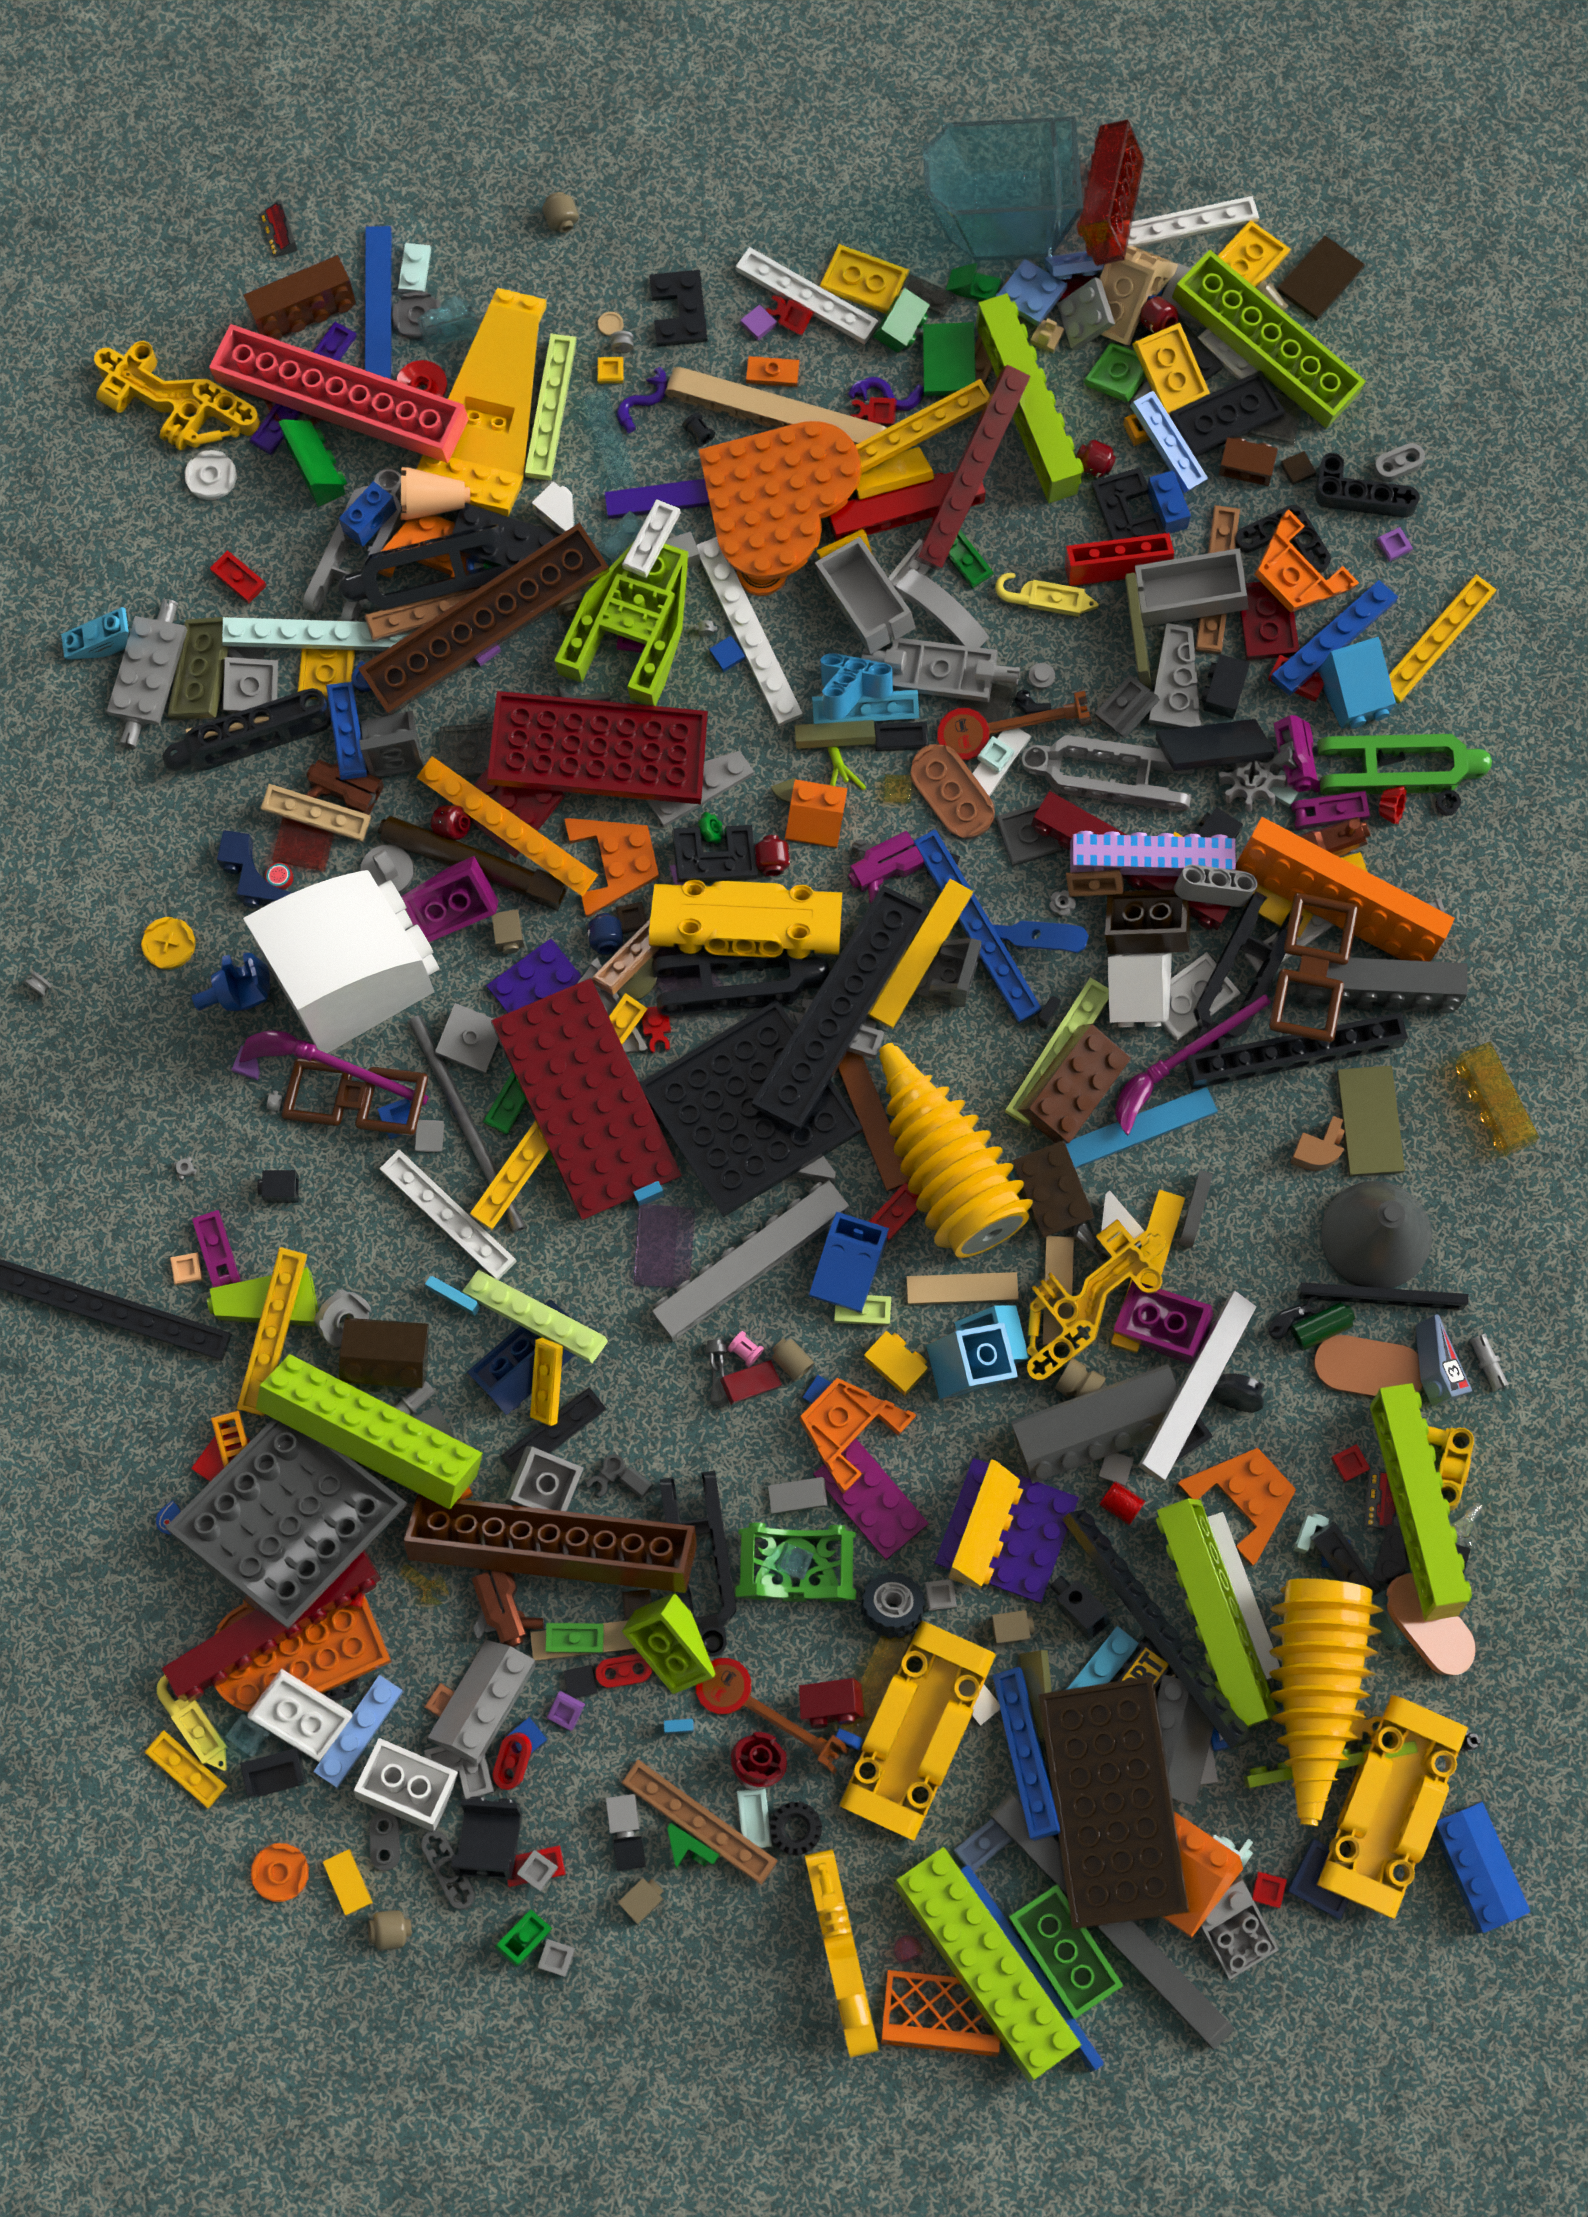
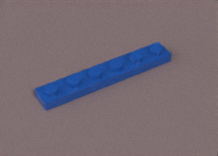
[1271,580,1398,696]
[993,1667,1061,1841]

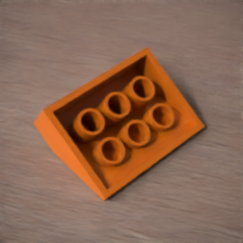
[1162,1812,1243,1938]

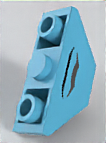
[61,607,129,659]

